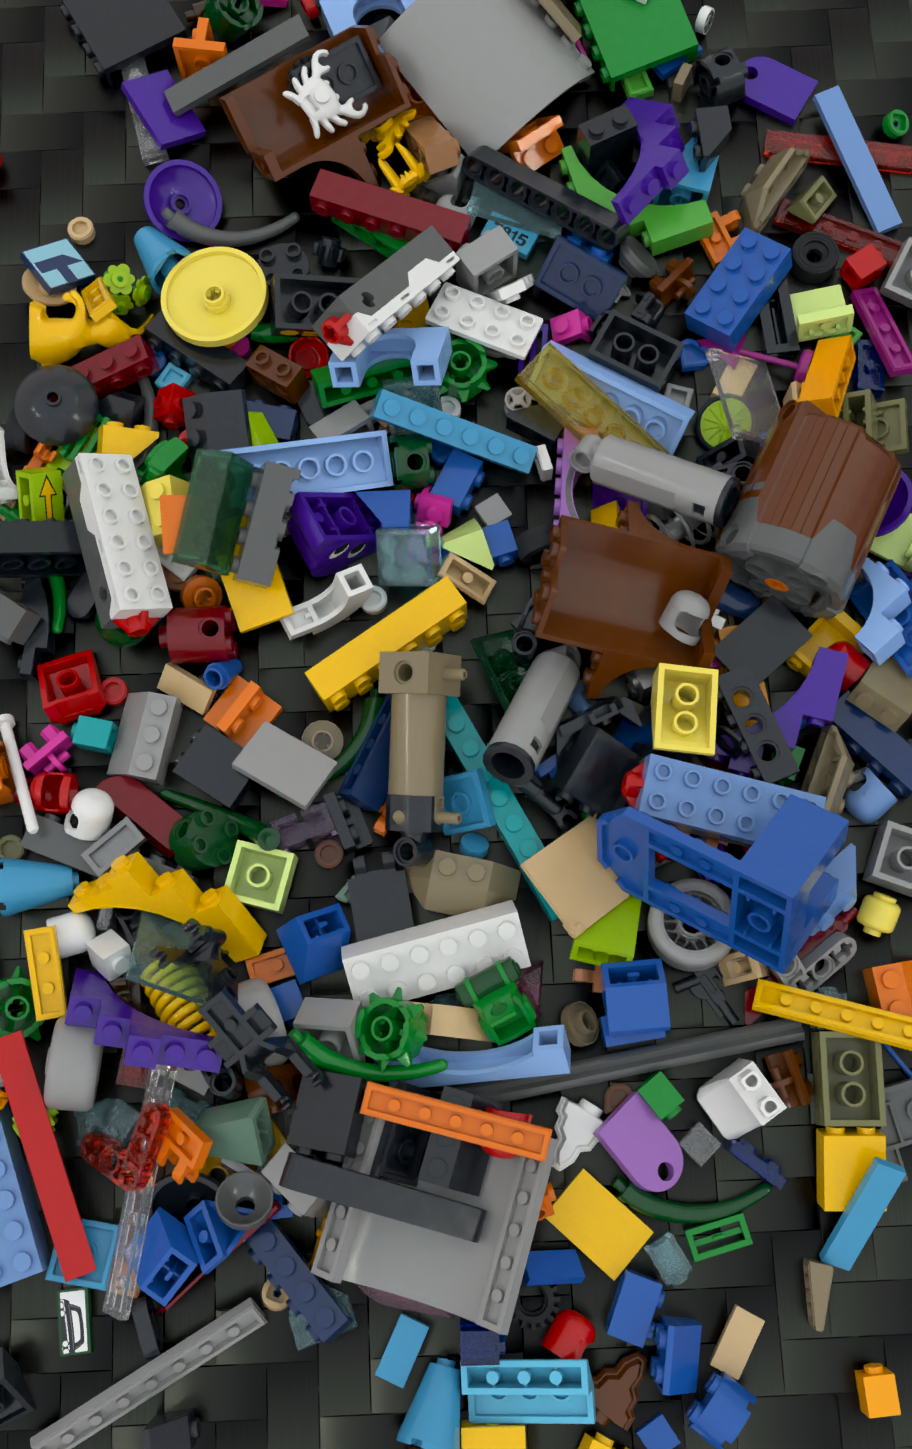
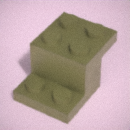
[838,389,909,455]

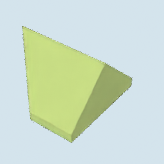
[439,518,495,570]

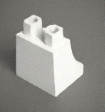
[696,1058,787,1140]

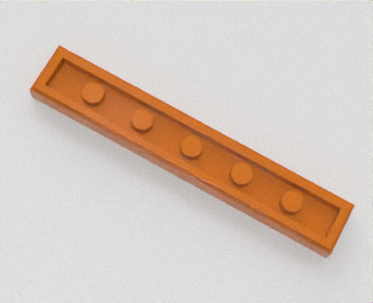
[360,1081,552,1162]

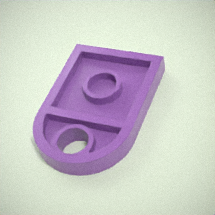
[593,1091,683,1192]

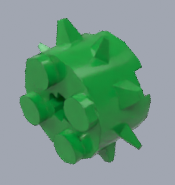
[436,334,497,403]
[0,966,45,1041]
[355,987,428,1072]

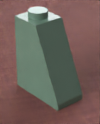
[194,1096,276,1166]

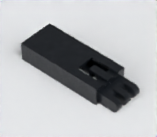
[756,278,800,362]

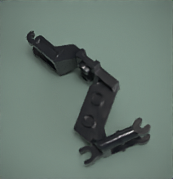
[513,696,652,831]
[149,918,324,1112]

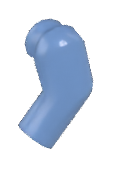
[568,680,593,714]

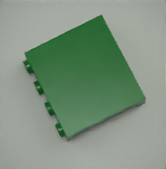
[573,0,699,92]

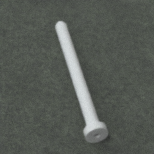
[0,714,39,834]

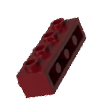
[49,334,160,403]

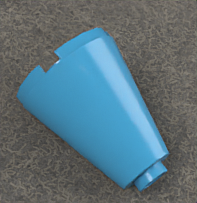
[134,226,192,295]
[0,857,80,917]
[396,1357,461,1449]

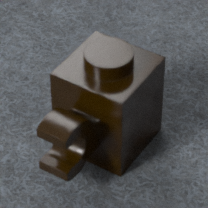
[110,971,148,1013]

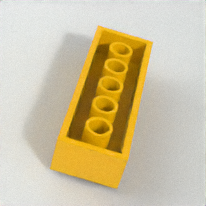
[305,576,468,712]

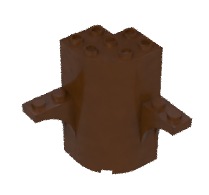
[218,25,411,187]
[531,500,733,699]

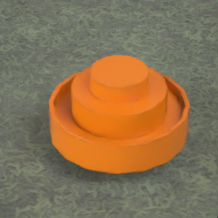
[180,575,222,607]

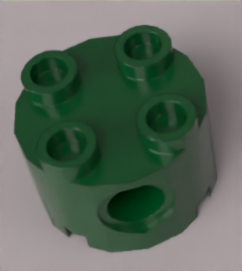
[203,0,263,43]
[387,434,435,491]
[169,808,239,872]

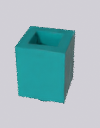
[71,715,119,755]

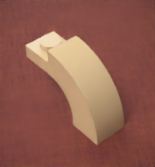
[409,1001,496,1043]

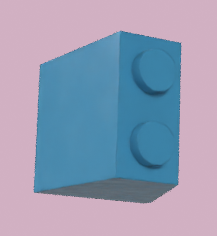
[652,138,719,206]

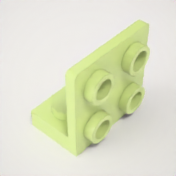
[790,285,854,342]
[869,513,912,572]

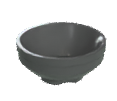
[618,235,659,278]
[215,1171,274,1230]

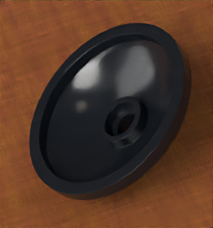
[13,365,99,447]
[146,1172,221,1225]

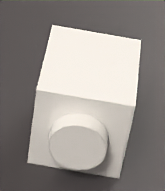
[85,929,135,982]

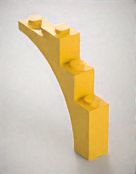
[68,851,267,963]

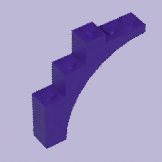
[611,97,689,225]
[692,647,849,778]
[64,968,222,1073]

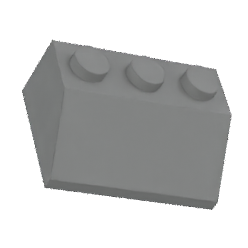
[107,692,183,786]

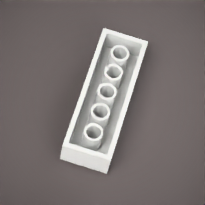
[341,900,531,1008]

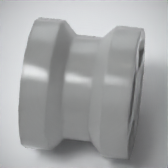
[504,387,532,416]

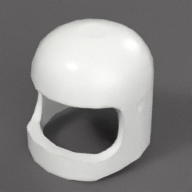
[64,788,114,841]
[46,912,96,959]

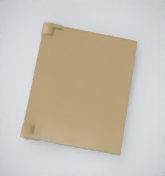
[520,814,630,938]

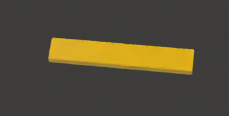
[752,978,912,1051]

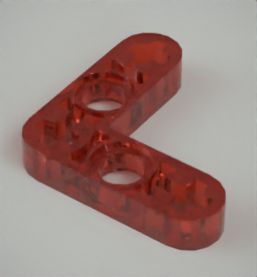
[80,1103,171,1191]

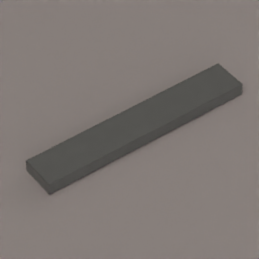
[164,14,311,117]

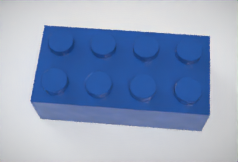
[684,227,792,352]

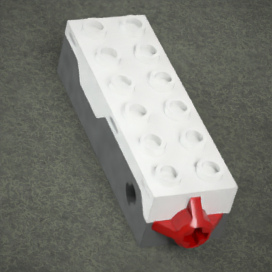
[311,225,460,361]
[62,453,173,637]

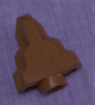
[591,1351,647,1431]

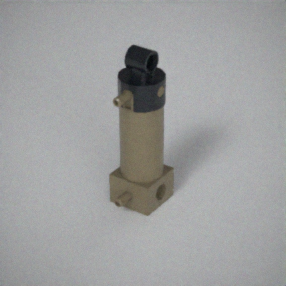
[378,651,467,867]

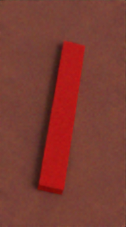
[0,1030,97,1282]

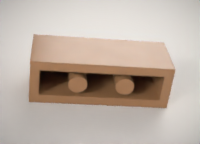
[404,115,461,175]

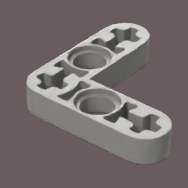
[769,932,857,992]

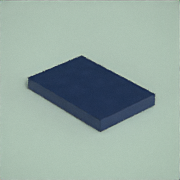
[533,235,629,324]

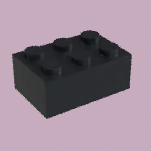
[587,309,685,394]

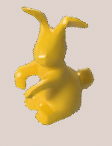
[29,290,154,367]

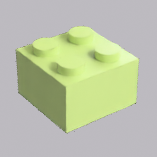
[224,840,298,915]

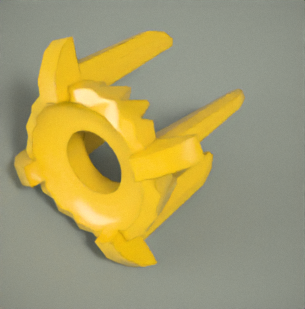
[378,143,430,196]

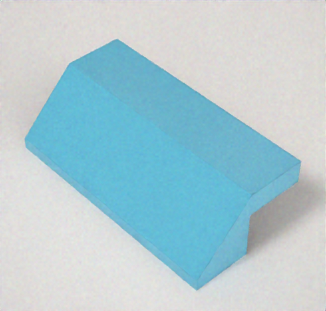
[460,1359,596,1424]

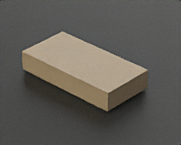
[157,662,217,715]
[708,1304,765,1380]

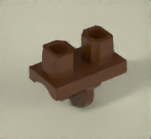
[649,257,697,308]
[764,1049,814,1110]

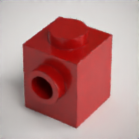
[839,244,887,290]

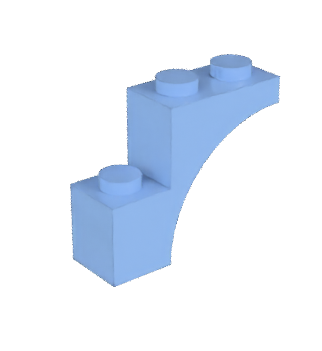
[854,557,912,666]

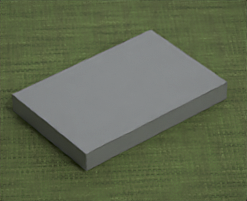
[232,721,338,811]

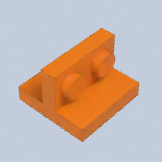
[172,17,228,80]
[499,115,564,171]
[203,675,283,748]

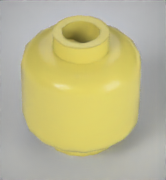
[857,891,901,937]

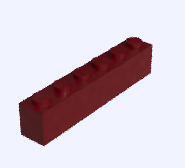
[309,169,471,253]

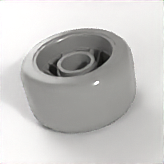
[647,878,731,972]
[235,978,288,1074]
[44,1016,104,1112]

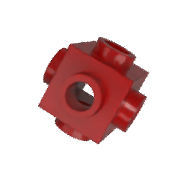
[153,383,196,430]

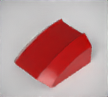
[37,649,106,725]

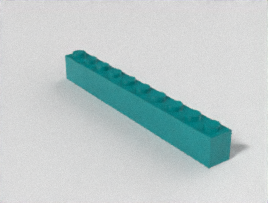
[445,697,559,924]

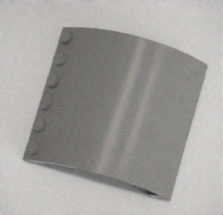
[379,0,595,155]
[310,1115,558,1335]

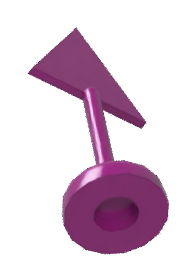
[696,335,814,384]

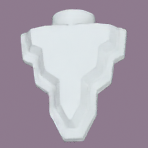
[552,1096,604,1171]

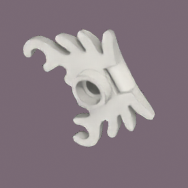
[283,49,368,139]

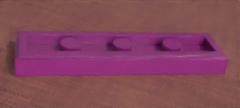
[850,287,912,377]

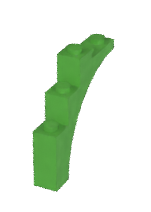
[559,145,714,256]

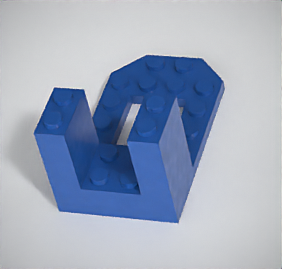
[596,794,849,974]

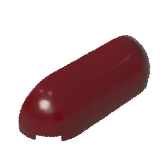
[95,776,183,859]

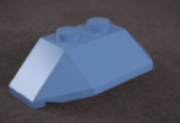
[810,843,857,936]

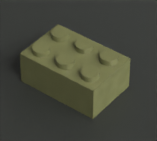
[811,1031,887,1126]

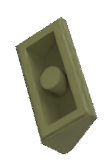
[787,175,837,224]

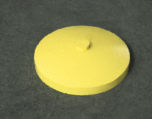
[161,247,269,347]

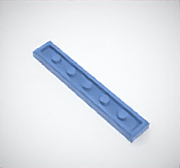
[813,85,903,236]

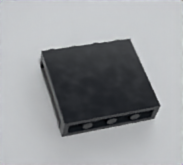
[59,0,188,86]

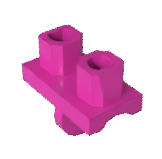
[19,724,74,776]

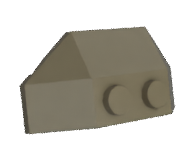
[739,147,811,234]
[800,725,854,815]
[404,848,521,916]

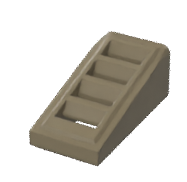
[803,1257,834,1332]

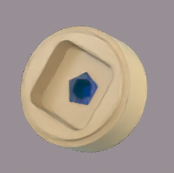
[262,1280,289,1311]

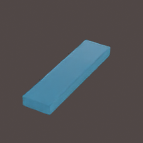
[819,1157,907,1271]

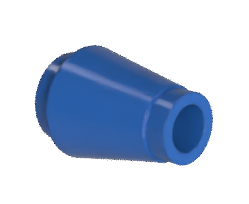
[204,658,242,690]

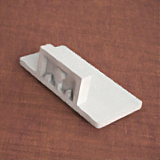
[425,282,543,360]

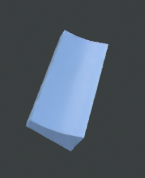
[526,340,696,455]
[217,430,394,508]

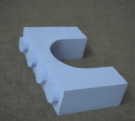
[319,0,415,37]
[328,327,452,388]

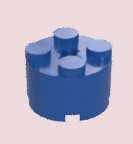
[685,1371,757,1449]

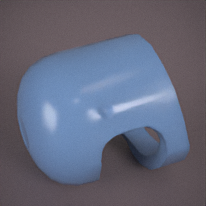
[844,767,898,824]

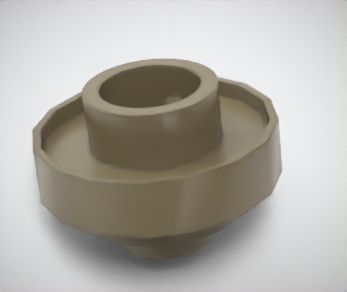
[302,720,343,759]
[561,1001,599,1047]

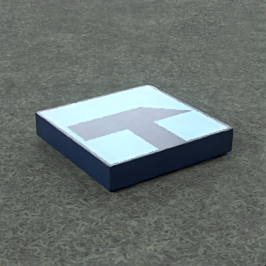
[20,238,96,296]

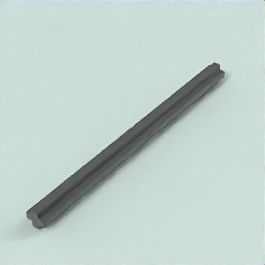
[451,1018,805,1103]

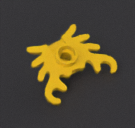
[358,109,416,160]

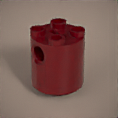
[159,605,238,664]

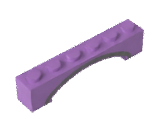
[553,427,597,526]

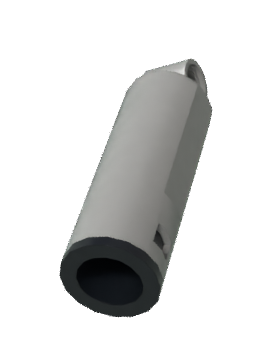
[569,434,741,528]
[483,644,581,785]

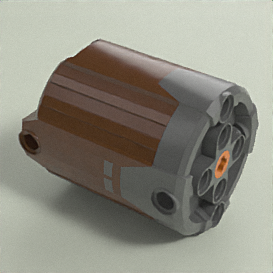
[715,400,901,620]

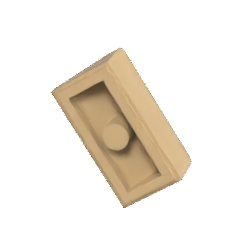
[437,552,497,605]

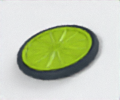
[695,395,753,450]

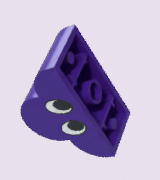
[286,492,395,577]

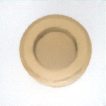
[67,217,96,245]

